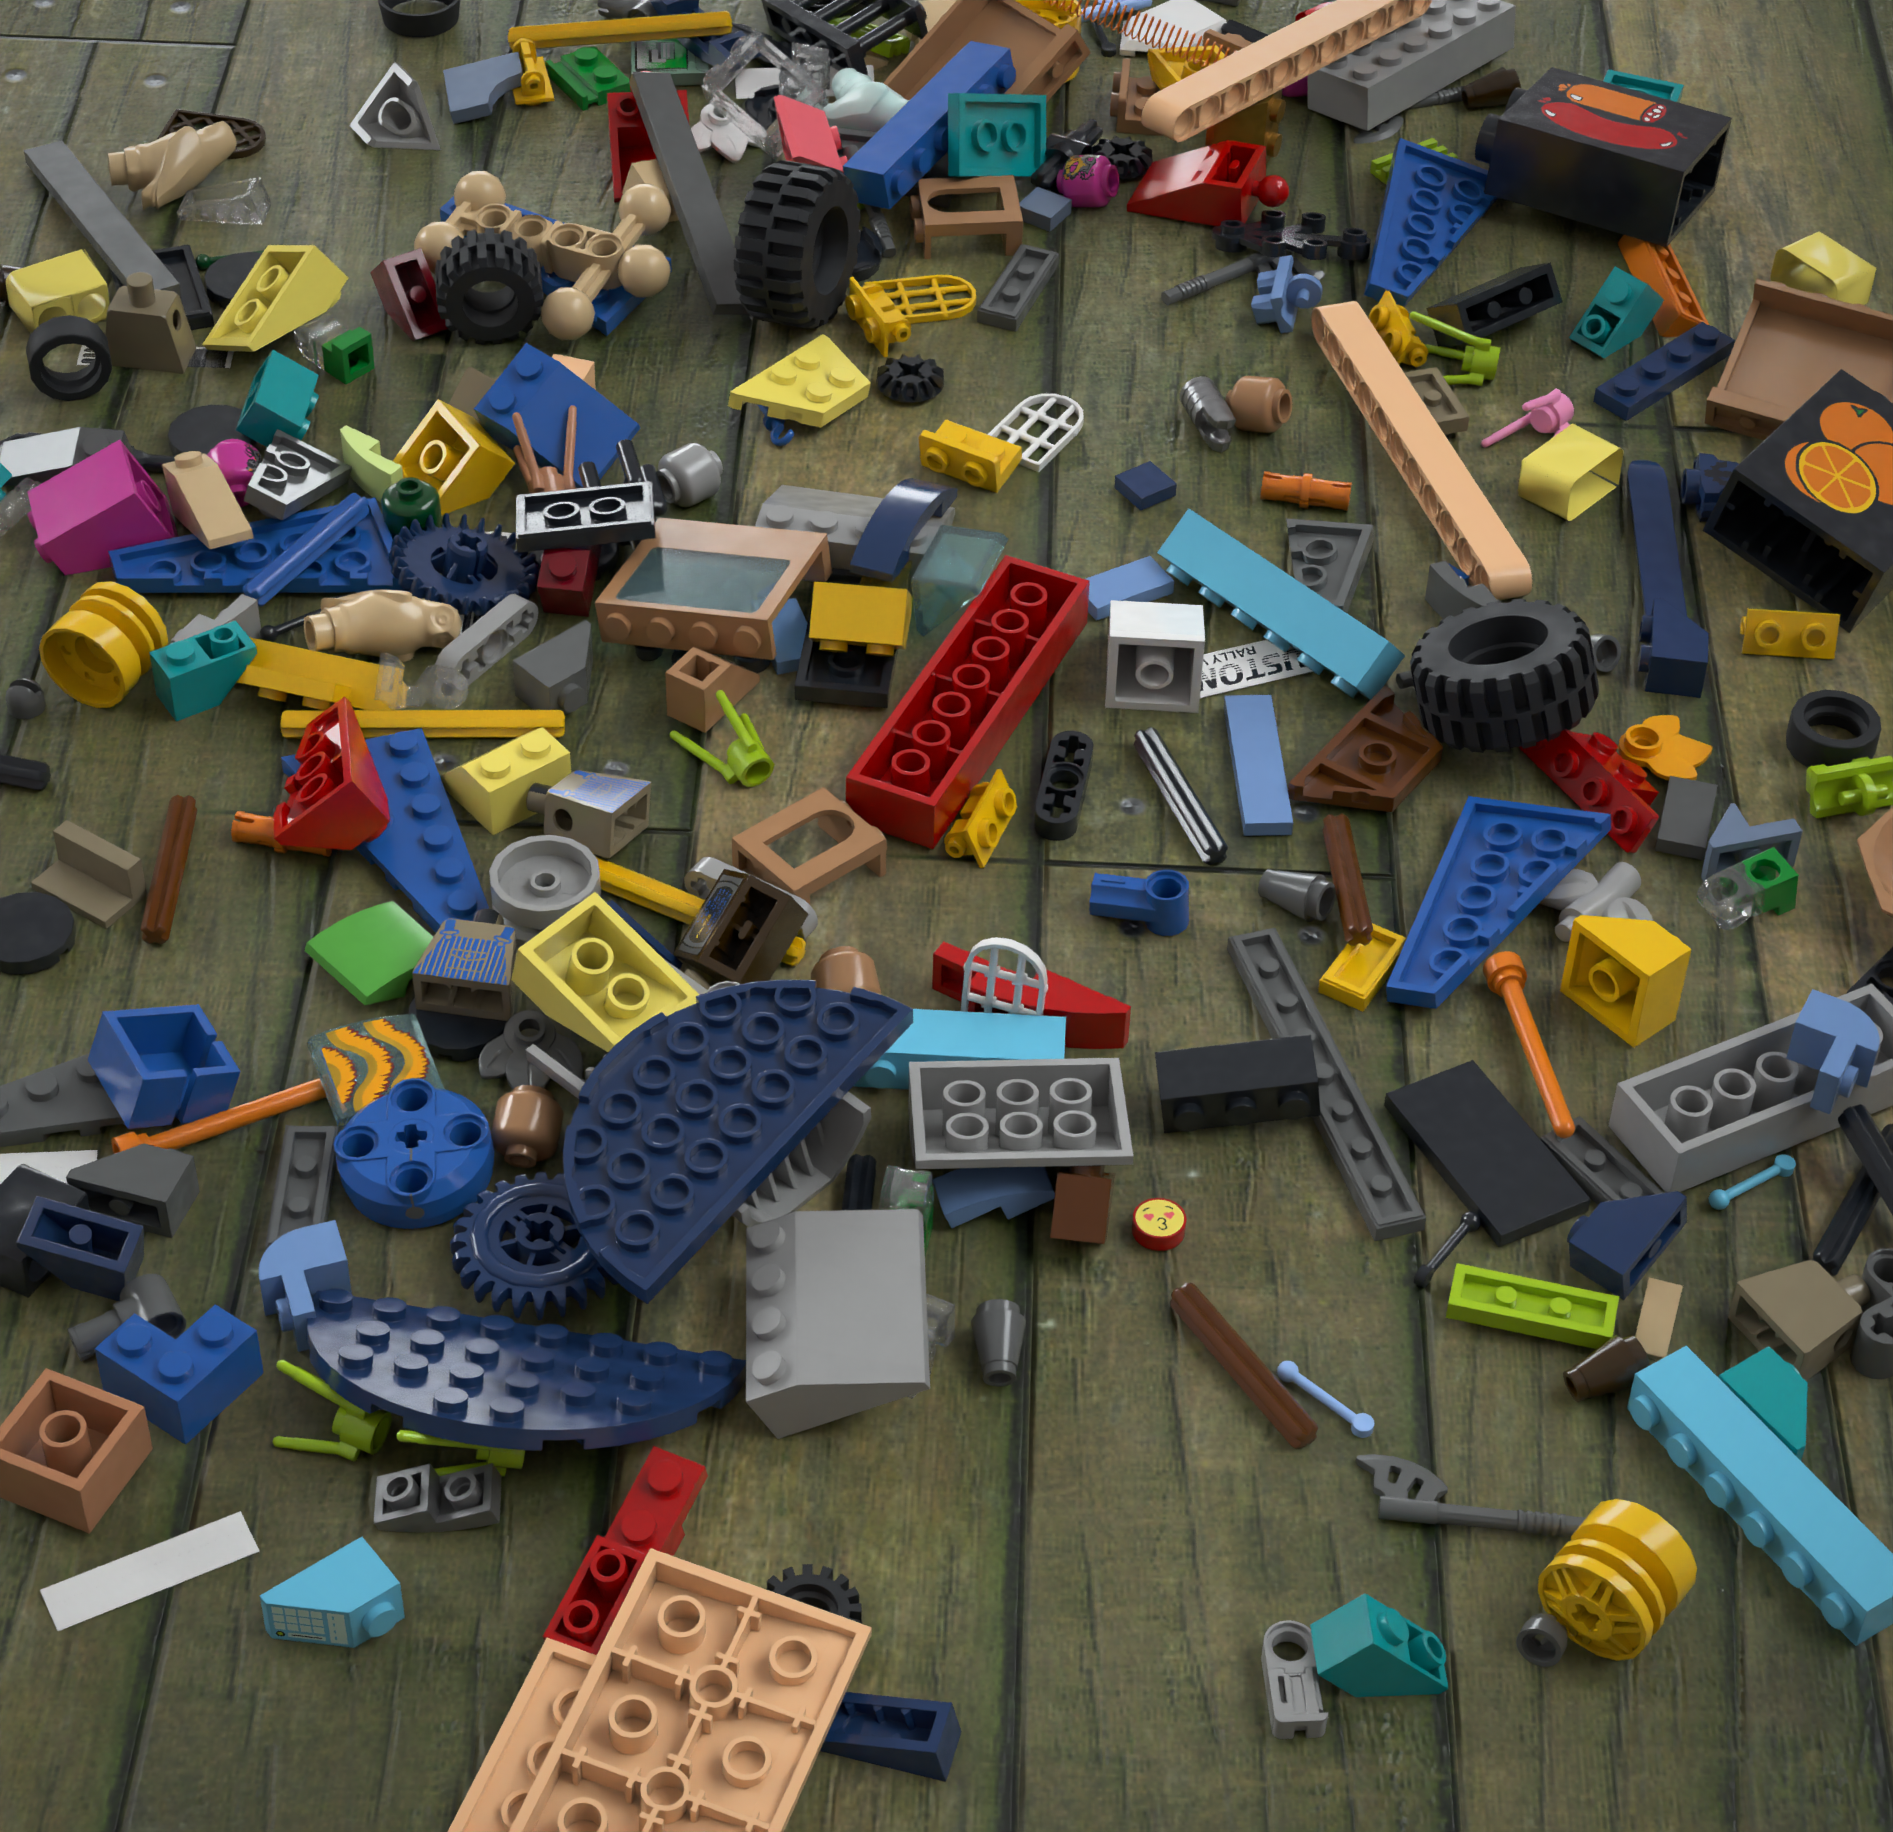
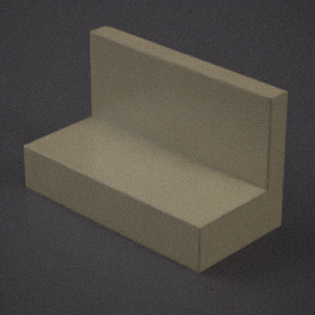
[31,820,147,929]

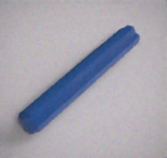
[242,493,370,607]

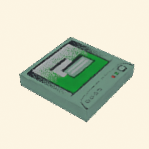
[631,39,709,86]

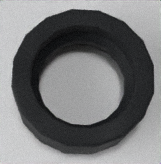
[26,315,112,401]
[1786,690,1881,768]

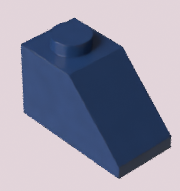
[1567,1191,1687,1300]
[17,1196,144,1301]

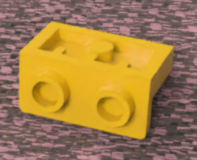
[919,420,1022,493]

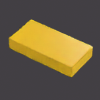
[1318,923,1407,1012]

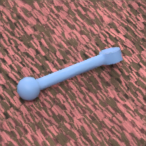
[1277,1361,1374,1438]

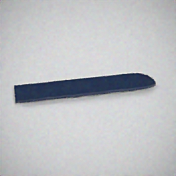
[1627,460,1687,616]

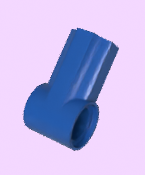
[1089,870,1189,936]

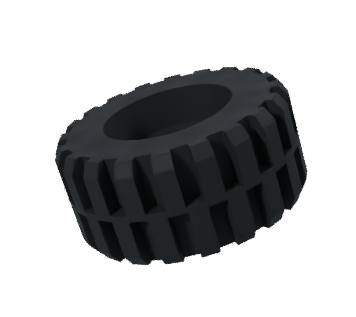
[734,160,861,329]
[1410,599,1599,753]

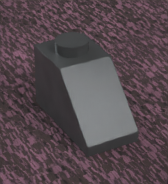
[513,620,593,715]
[66,1144,200,1238]

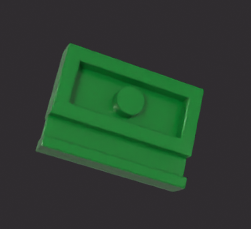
[545,46,631,111]

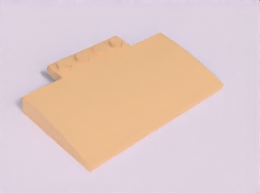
[448,1548,872,1832]

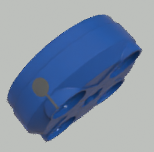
[333,1078,494,1229]

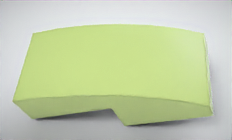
[340,425,403,502]

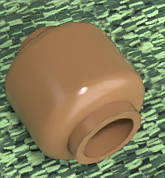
[1225,376,1293,433]
[811,946,882,995]
[491,1085,564,1168]

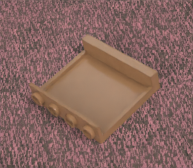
[884,0,1091,103]
[1705,279,1893,440]

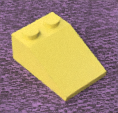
[202,245,348,352]
[511,892,699,1052]

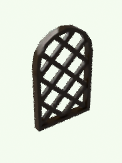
[157,109,266,159]

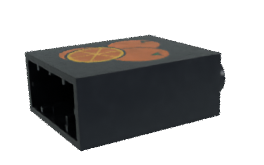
[1703,369,1893,633]

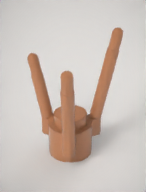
[512,405,577,493]

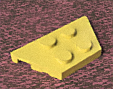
[728,334,871,428]

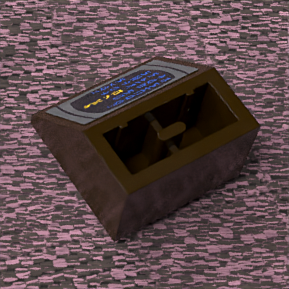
[673,869,809,984]

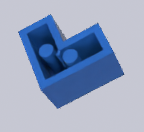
[94,1304,264,1445]

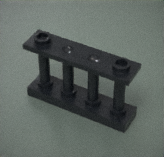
[761,0,928,75]

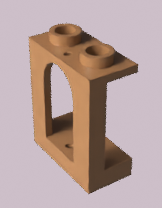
[909,175,1023,259]
[732,787,887,905]

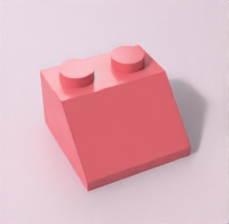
[774,95,848,174]

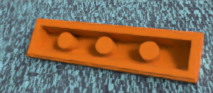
[1618,235,1709,337]

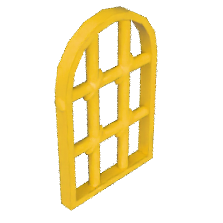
[864,275,976,324]

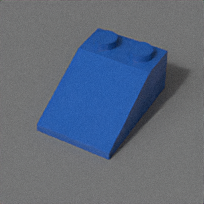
[474,343,640,488]

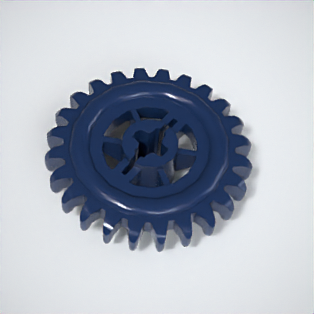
[388,513,539,616]
[450,1172,618,1321]

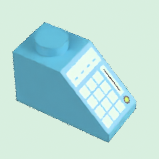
[260,1537,405,1648]

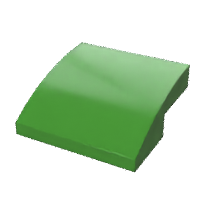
[305,901,433,1005]

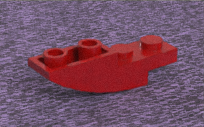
[932,941,1131,1049]
[542,1446,708,1655]

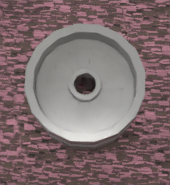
[489,835,601,950]

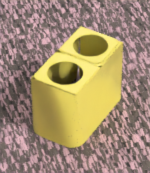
[1770,231,1876,305]
[6,249,110,334]
[1518,423,1623,521]

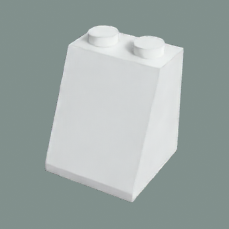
[1105,600,1205,713]

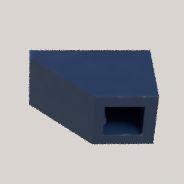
[1637,598,1709,698]

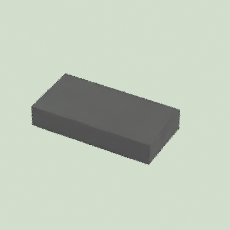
[1655,776,1718,860]

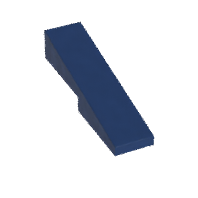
[820,1692,962,1782]

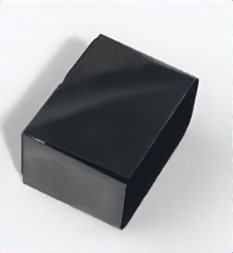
[0,1164,90,1298]

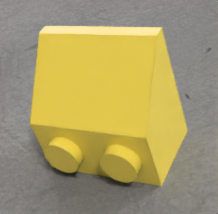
[440,727,571,835]

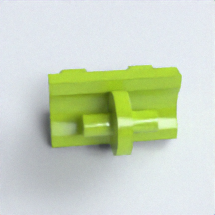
[1806,756,1893,818]

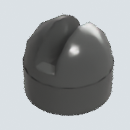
[1590,634,1621,672]
[5,678,46,719]
[1516,1613,1568,1667]

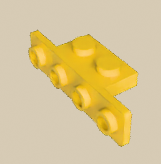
[236,637,404,710]

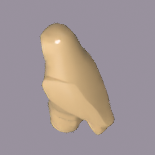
[108,121,237,210]
[304,590,462,662]

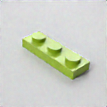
[1445,1263,1619,1349]

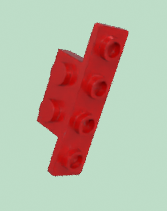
[1519,729,1659,853]

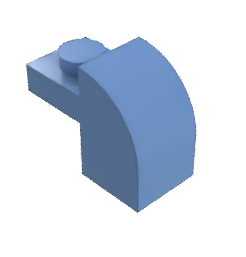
[1786,989,1880,1114]
[258,1220,352,1352]

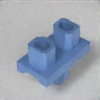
[1251,255,1323,333]

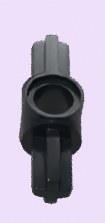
[1031,119,1103,190]

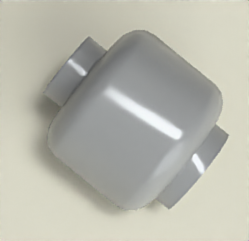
[657,443,723,508]

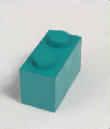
[235,350,319,448]

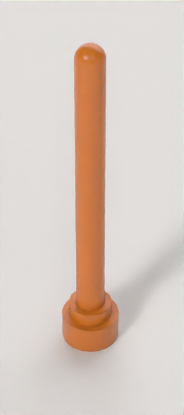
[1483,951,1575,1139]
[111,1073,358,1154]

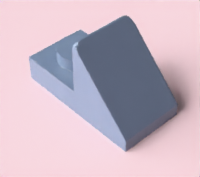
[1701,803,1803,883]

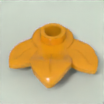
[1618,715,1713,781]

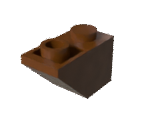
[1050,1165,1115,1244]

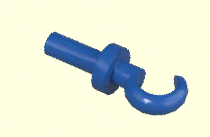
[757,404,794,446]

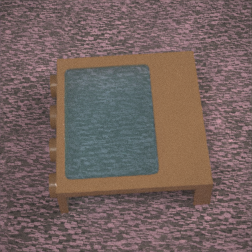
[595,518,832,660]

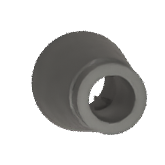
[1258,869,1336,922]
[971,1299,1026,1387]

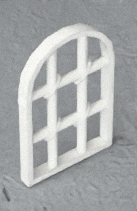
[987,394,1084,472]
[960,937,1048,1016]

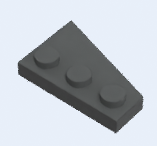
[244,429,352,520]
[1286,518,1374,613]
[0,1053,149,1147]

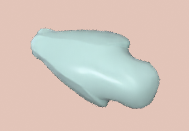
[815,68,909,132]

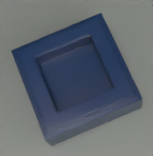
[1114,461,1177,511]

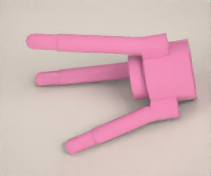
[1481,389,1574,448]

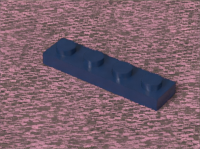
[1593,322,1735,421]

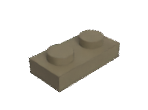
[1404,367,1469,435]

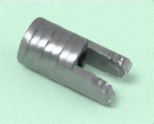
[1180,376,1236,453]

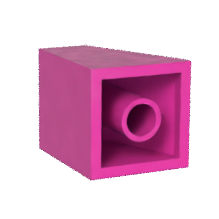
[27,440,178,575]

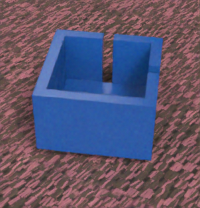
[88,1004,241,1129]

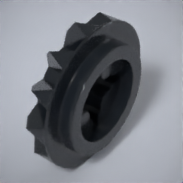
[1092,135,1153,180]
[876,354,944,403]

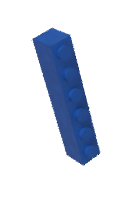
[843,41,1016,209]

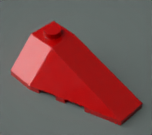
[273,696,390,850]

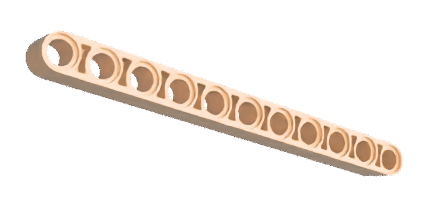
[1141,0,1432,142]
[1311,301,1532,600]

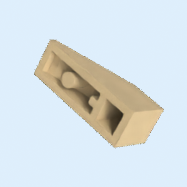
[162,451,254,549]

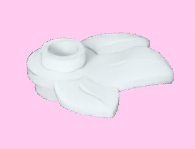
[691,102,767,164]

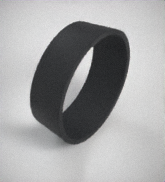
[378,0,460,38]

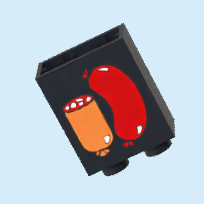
[1475,67,1732,247]

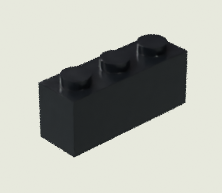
[1426,262,1563,347]
[1155,1034,1321,1133]

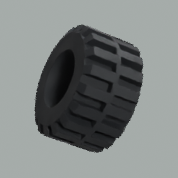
[435,228,543,345]

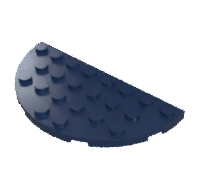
[563,979,913,1304]
[306,1289,746,1450]

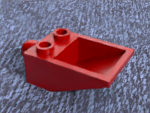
[607,71,689,203]
[1127,140,1289,226]

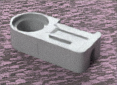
[1261,1620,1328,1739]

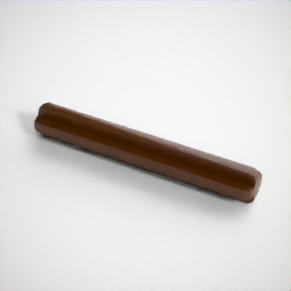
[140,795,197,944]
[1322,814,1373,946]
[1170,1282,1318,1449]

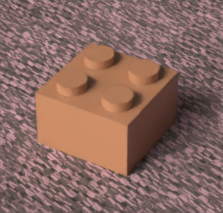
[0,1368,153,1534]

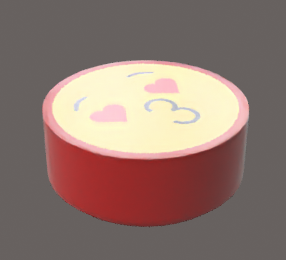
[1132,1198,1187,1251]

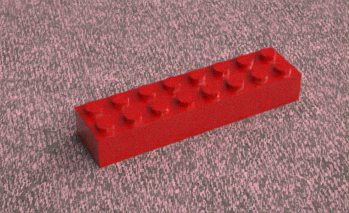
[846,555,1090,849]

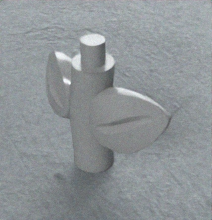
[1540,862,1653,942]

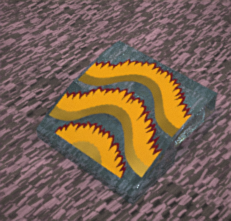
[307,1014,444,1126]

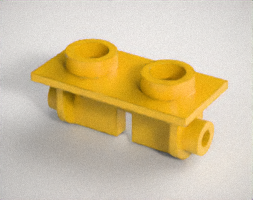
[512,38,555,106]
[845,277,911,357]
[1369,290,1428,367]
[1740,608,1840,659]
[944,769,1018,868]

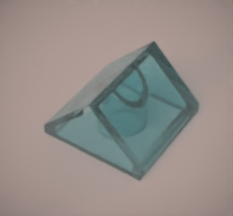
[911,525,1008,637]

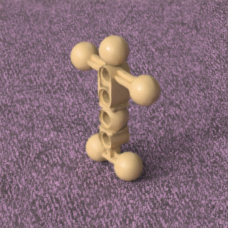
[414,171,671,340]

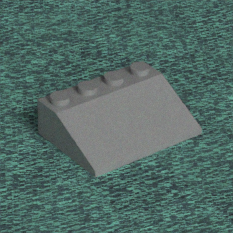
[755,485,955,598]
[908,1058,1133,1169]
[746,1209,930,1439]

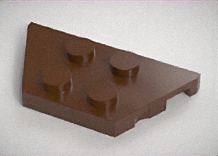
[1288,686,1443,812]

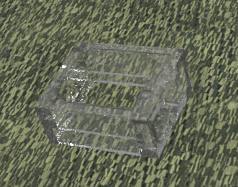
[701,29,828,160]

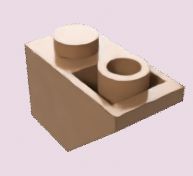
[665,647,760,733]

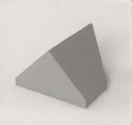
[349,62,441,150]

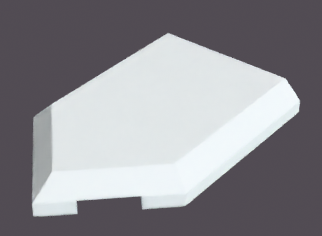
[1119,0,1227,57]

